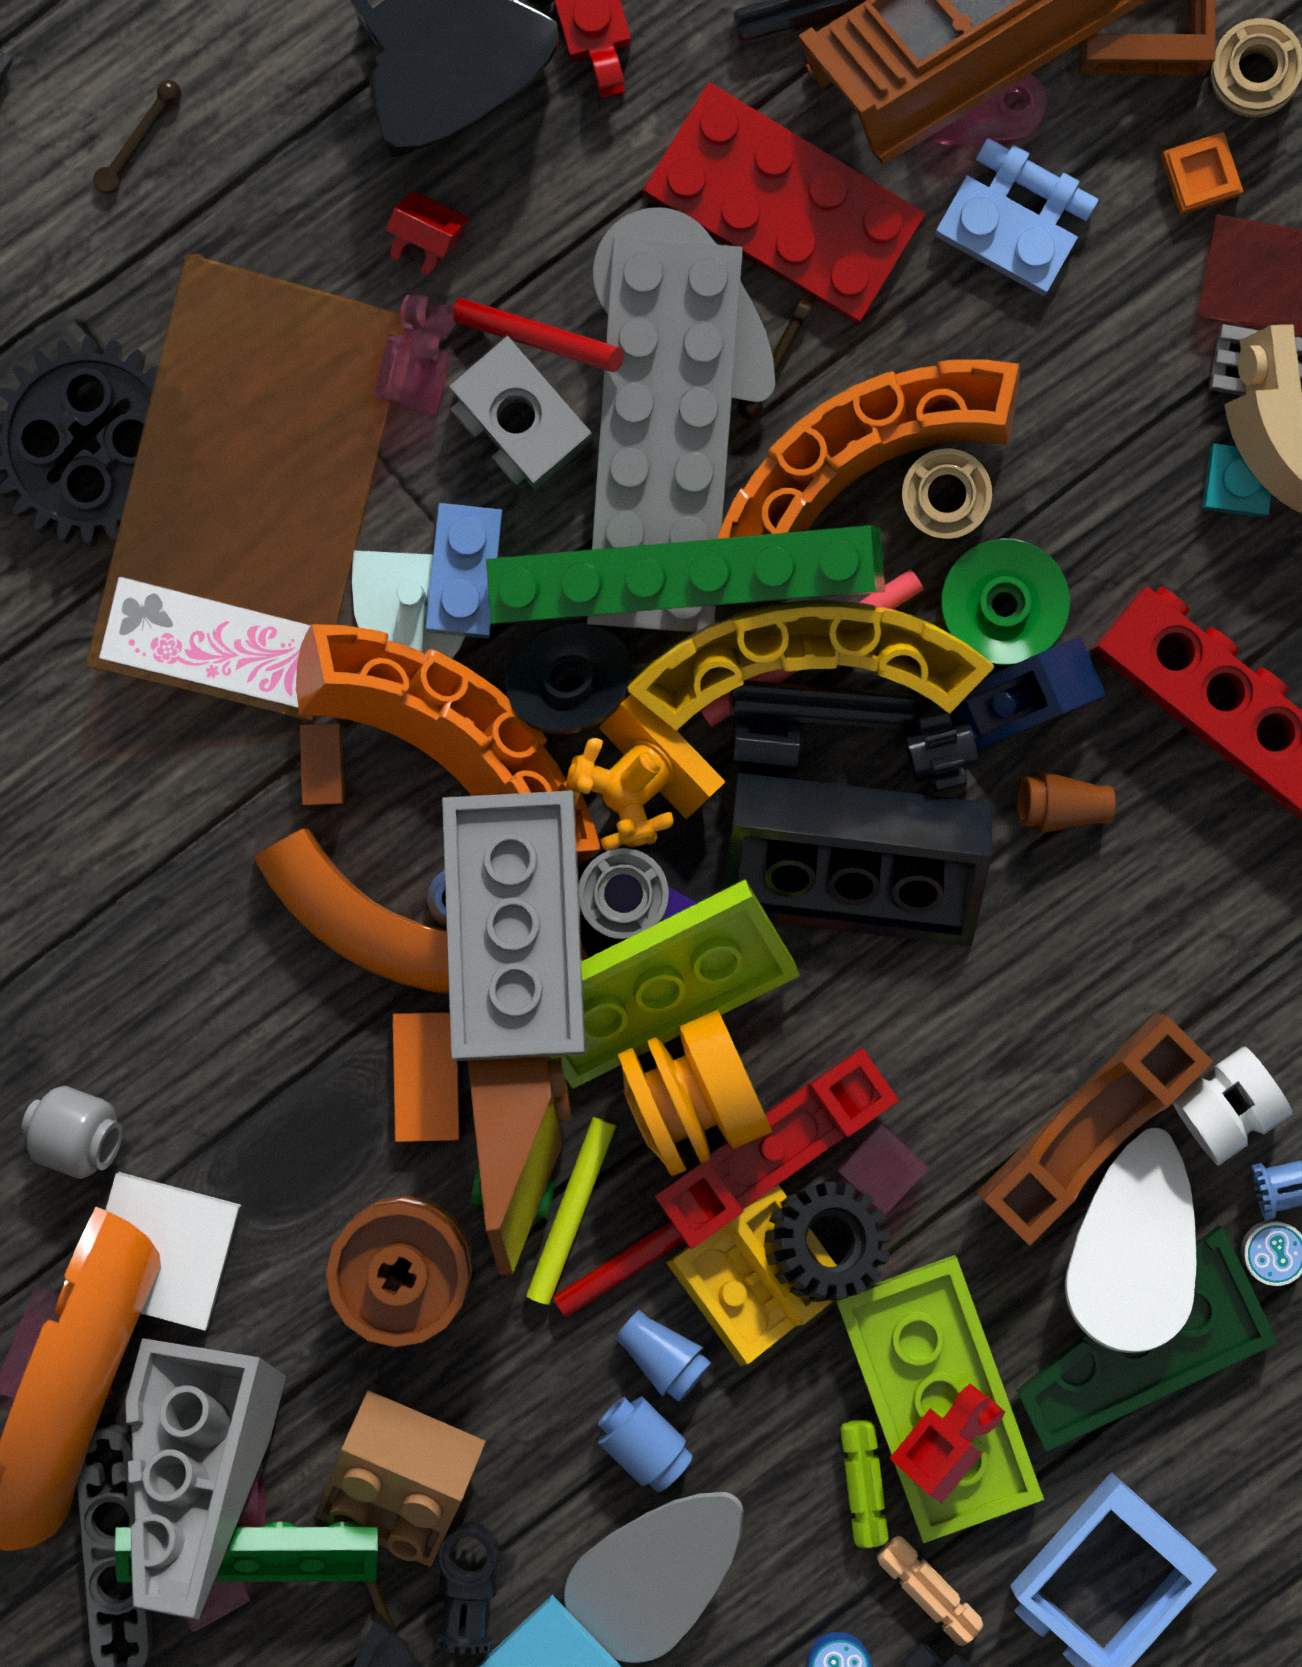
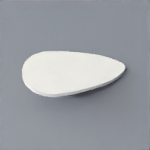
[1065,1128,1197,1353]

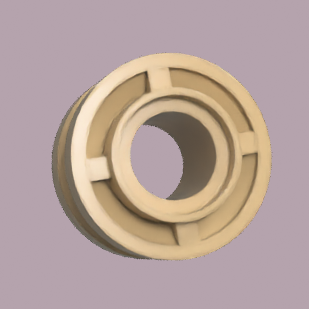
[1210,18,1302,117]
[902,448,992,539]

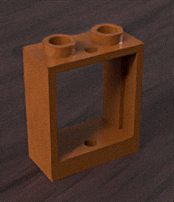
[1078,0,1216,76]

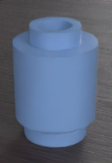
[598,1397,693,1492]

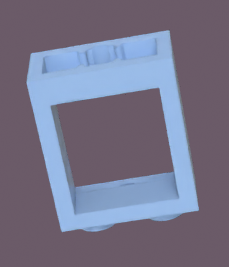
[1010,1472,1217,1667]

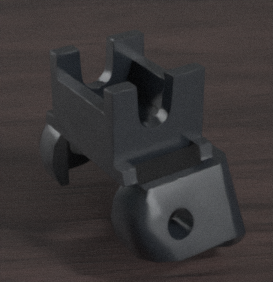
[350,0,560,157]

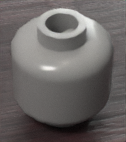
[22,1086,123,1179]

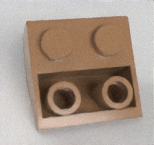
[314,1390,486,1567]

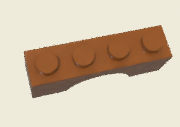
[976,1013,1213,1246]

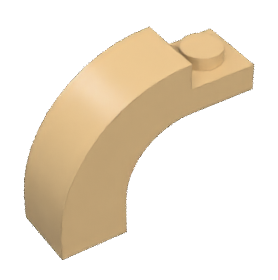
[1224,324,1302,513]

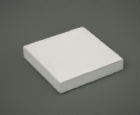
[106,1172,241,1331]

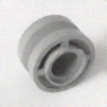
[579,848,669,939]

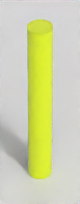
[526,1117,617,1305]

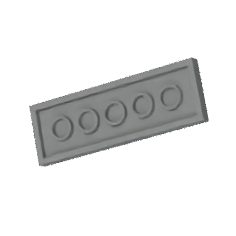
[587,237,743,632]

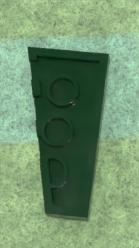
[1016,1224,1278,1452]

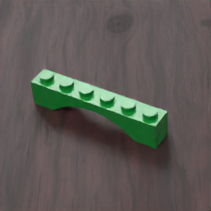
[486,525,885,624]

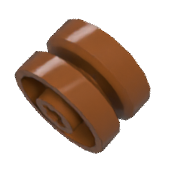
[326,1195,474,1347]

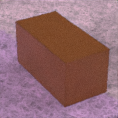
[300,724,346,806]

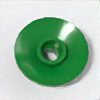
[941,538,1070,666]

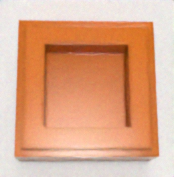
[1160,132,1243,216]

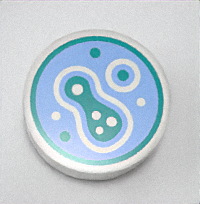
[1241,1220,1302,1286]

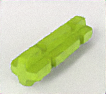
[840,1420,889,1548]

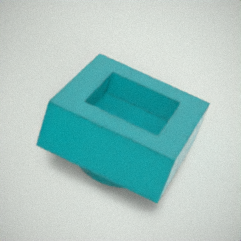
[1202,444,1271,518]

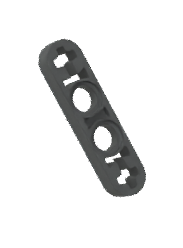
[77,1424,153,1667]

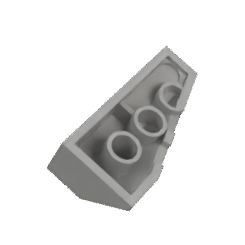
[126,1338,286,1620]

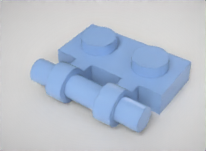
[934,138,1099,296]

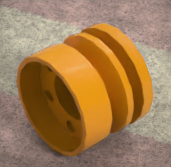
[618,1009,772,1177]

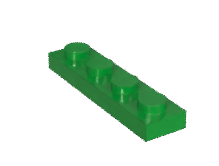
[114,1522,378,1582]

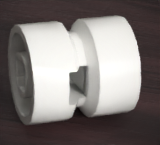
[1172,1046,1293,1165]

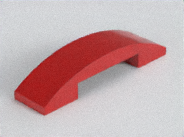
[654,1048,900,1250]

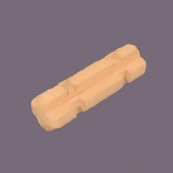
[877,1536,984,1646]

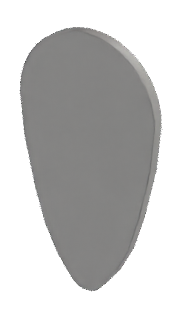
[593,207,775,402]
[564,1492,743,1663]

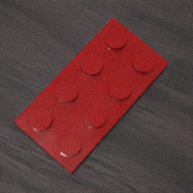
[643,82,926,325]

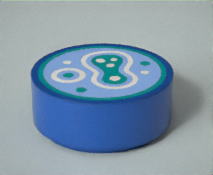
[806,1632,872,1667]

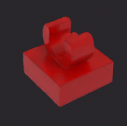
[386,190,470,275]

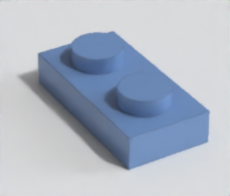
[425,503,502,639]

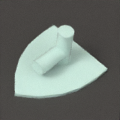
[352,550,466,659]

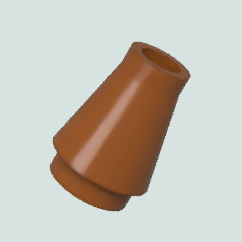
[1017,770,1116,834]

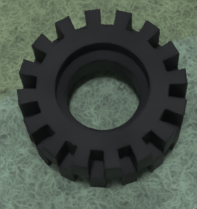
[764,1182,891,1302]

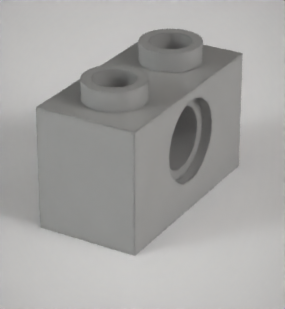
[449,336,593,491]

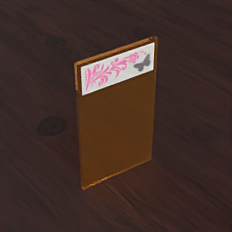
[86,253,411,721]

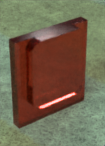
[1197,214,1302,335]

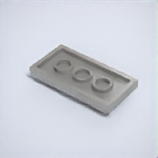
[442,791,586,1061]

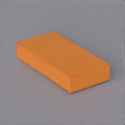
[393,1012,460,1142]

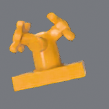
[567,694,725,851]

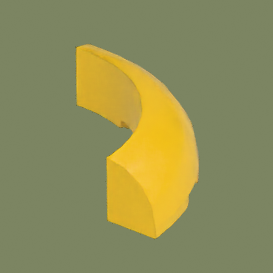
[628,600,994,731]

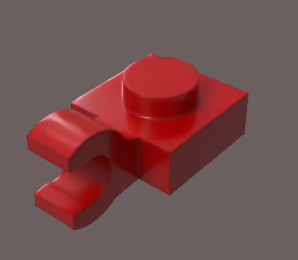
[554,0,632,100]
[890,1383,1005,1504]

